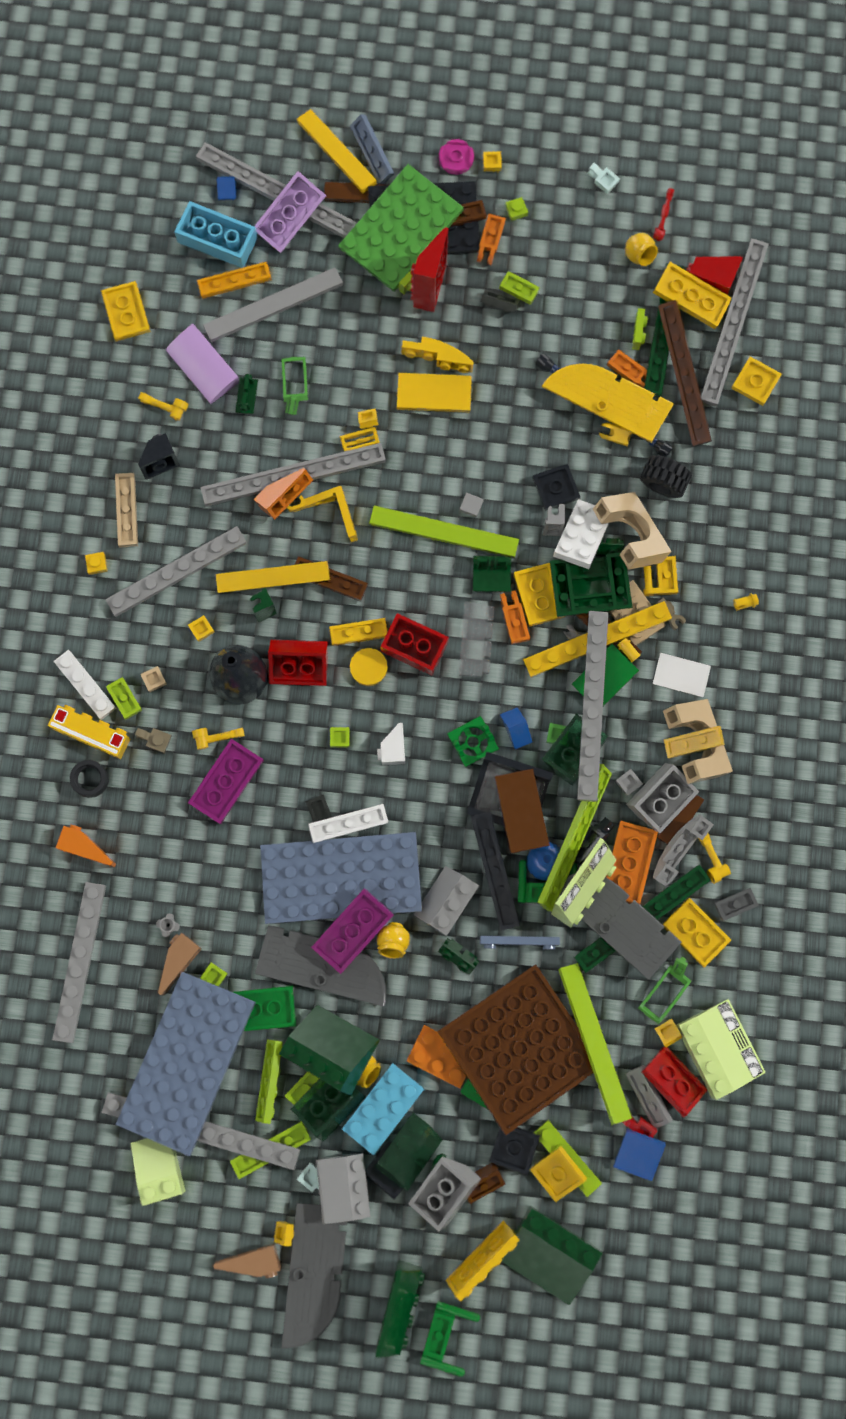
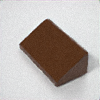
[467,1163,506,1204]

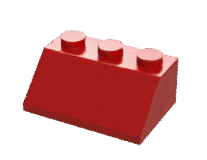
[268,640,328,686]

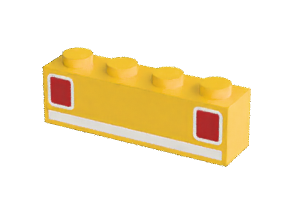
[47,705,131,760]

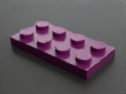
[188,739,264,825]
[311,888,394,974]

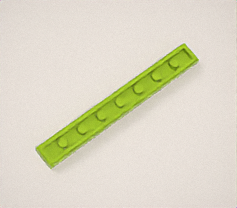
[369,506,519,559]
[537,764,612,912]
[558,963,632,1125]

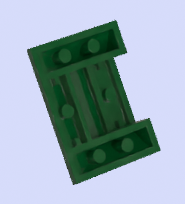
[549,552,633,617]

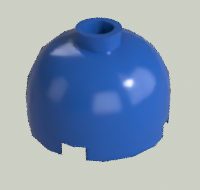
[526,842,561,881]

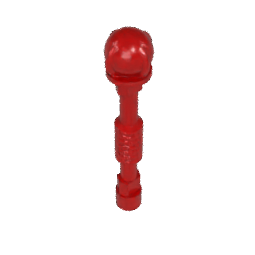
[653,188,674,241]

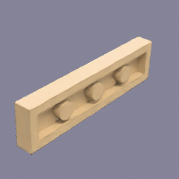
[115,473,138,548]

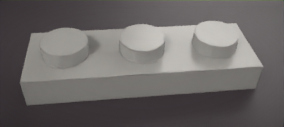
[626,1065,673,1128]

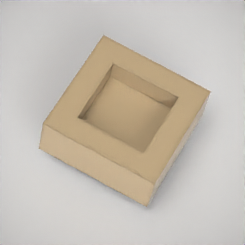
[141,666,167,692]

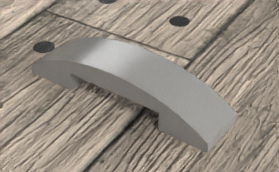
[653,814,714,887]

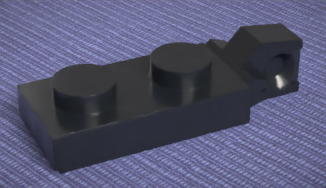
[575,817,614,866]

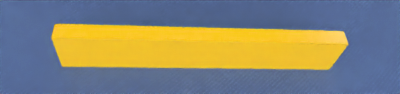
[297,109,377,193]
[216,561,330,593]

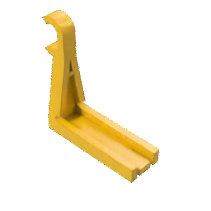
[287,486,358,542]

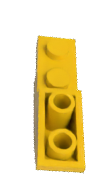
[402,336,474,373]

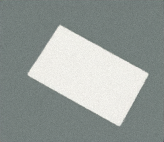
[653,653,711,697]

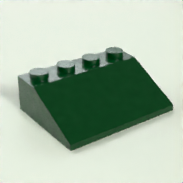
[279,1005,380,1095]
[501,1205,603,1305]
[375,1260,425,1358]

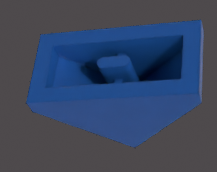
[500,707,532,750]

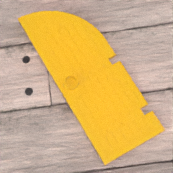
[542,364,674,443]

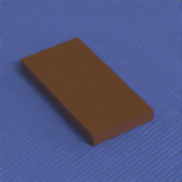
[494,769,549,854]

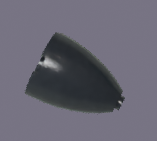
[209,645,268,705]

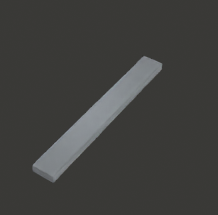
[203,268,343,343]

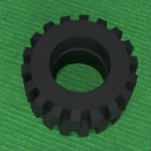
[640,455,692,498]

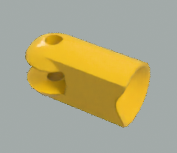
[599,422,632,447]

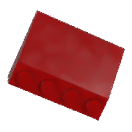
[410,227,448,312]

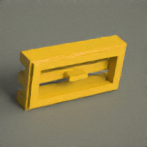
[340,427,380,452]

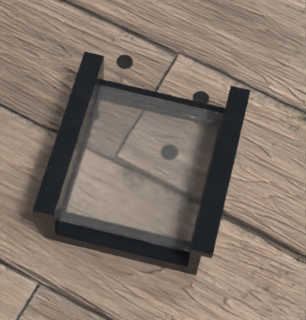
[467,752,553,827]

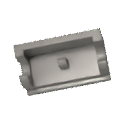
[543,504,565,536]

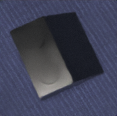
[138,433,180,480]

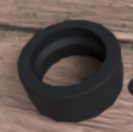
[70,760,109,798]

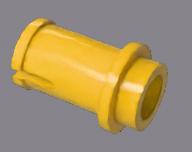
[733,593,759,611]
[617,638,640,663]

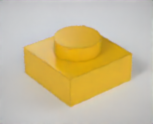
[483,151,502,172]
[358,408,378,429]
[85,552,108,575]
[188,615,215,642]
[655,1019,683,1047]
[274,1221,294,1246]

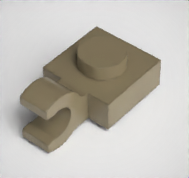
[657,597,686,630]
[135,728,172,754]

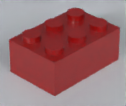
[380,613,449,676]

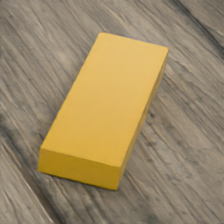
[329,618,387,646]
[664,726,725,759]

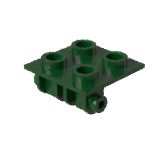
[473,556,511,592]

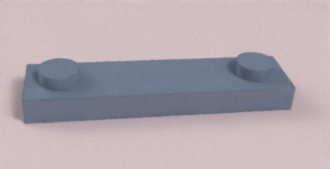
[350,114,394,184]
[480,936,560,950]

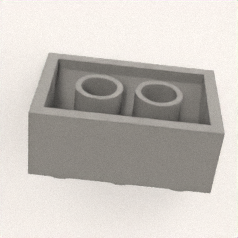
[626,763,699,833]
[414,866,479,937]
[316,1154,370,1224]
[408,1157,481,1232]

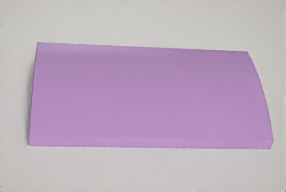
[254,171,326,253]
[166,324,239,404]

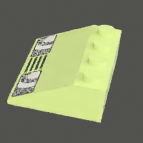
[551,838,617,928]
[676,999,765,1100]

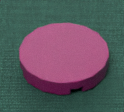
[439,139,474,175]

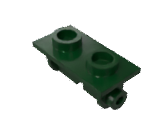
[235,374,258,414]
[595,538,624,556]
[438,938,479,975]

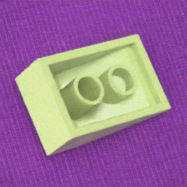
[131,1138,186,1206]

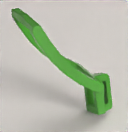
[281,357,308,415]
[638,957,691,1024]

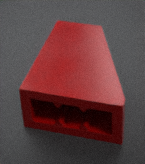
[686,256,743,295]

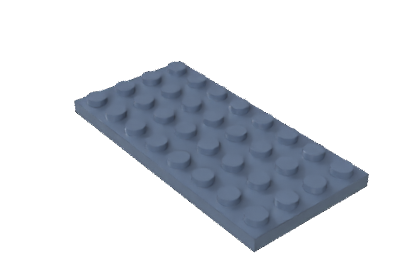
[260,832,422,924]
[116,972,256,1156]

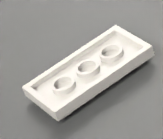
[553,499,609,569]

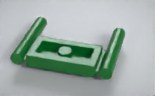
[518,860,577,904]
[420,1301,480,1377]

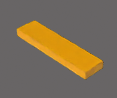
[197,261,272,299]

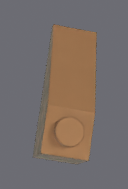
[158,933,202,996]
[213,1243,281,1279]

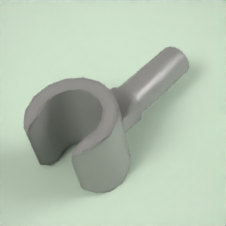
[564,624,583,640]

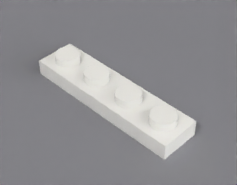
[54,650,116,720]
[308,804,389,843]

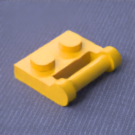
[643,556,678,596]

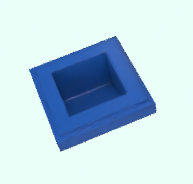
[217,176,236,200]

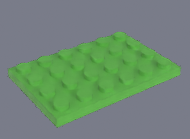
[338,164,464,292]

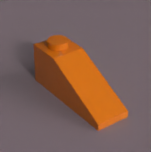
[254,468,313,520]
[56,824,116,867]

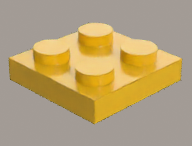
[731,356,782,406]
[530,1146,587,1202]

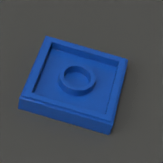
[613,1129,666,1181]

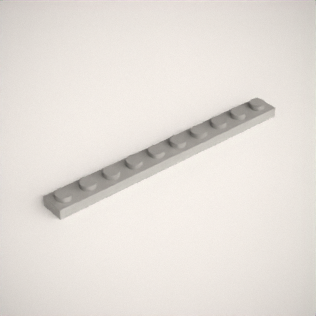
[196,142,357,238]
[701,238,769,407]
[201,443,386,507]
[577,611,608,802]
[102,1093,301,1170]

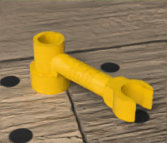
[138,392,189,421]
[192,728,245,750]
[698,833,731,884]

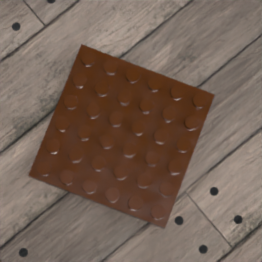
[437,964,594,1135]

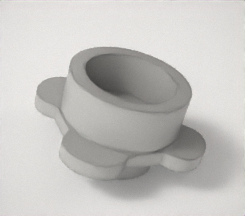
[156,914,180,937]

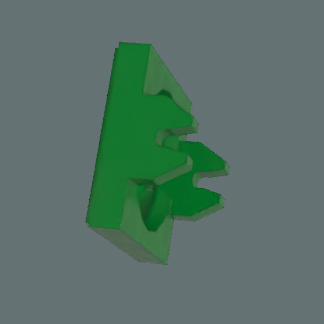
[447,716,499,768]

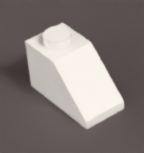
[377,723,405,765]

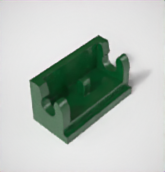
[250,588,277,623]

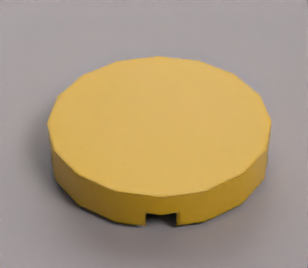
[350,648,388,686]

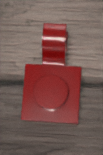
[622,1116,657,1138]

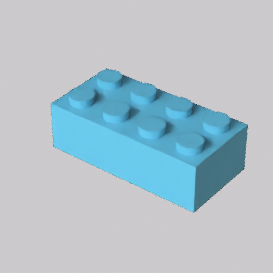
[174,201,258,268]
[342,1063,424,1155]

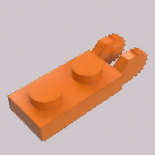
[477,214,506,265]
[607,350,647,388]
[500,590,530,645]

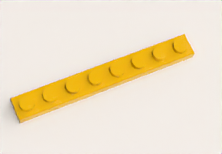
[523,601,672,678]

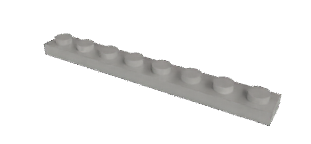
[105,526,247,617]
[52,882,106,1043]

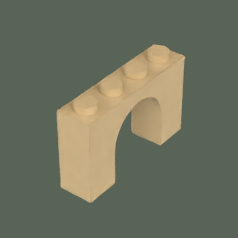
[593,492,671,570]
[663,699,733,784]

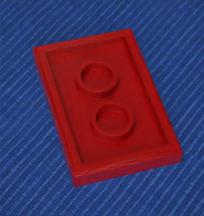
[641,1046,708,1118]

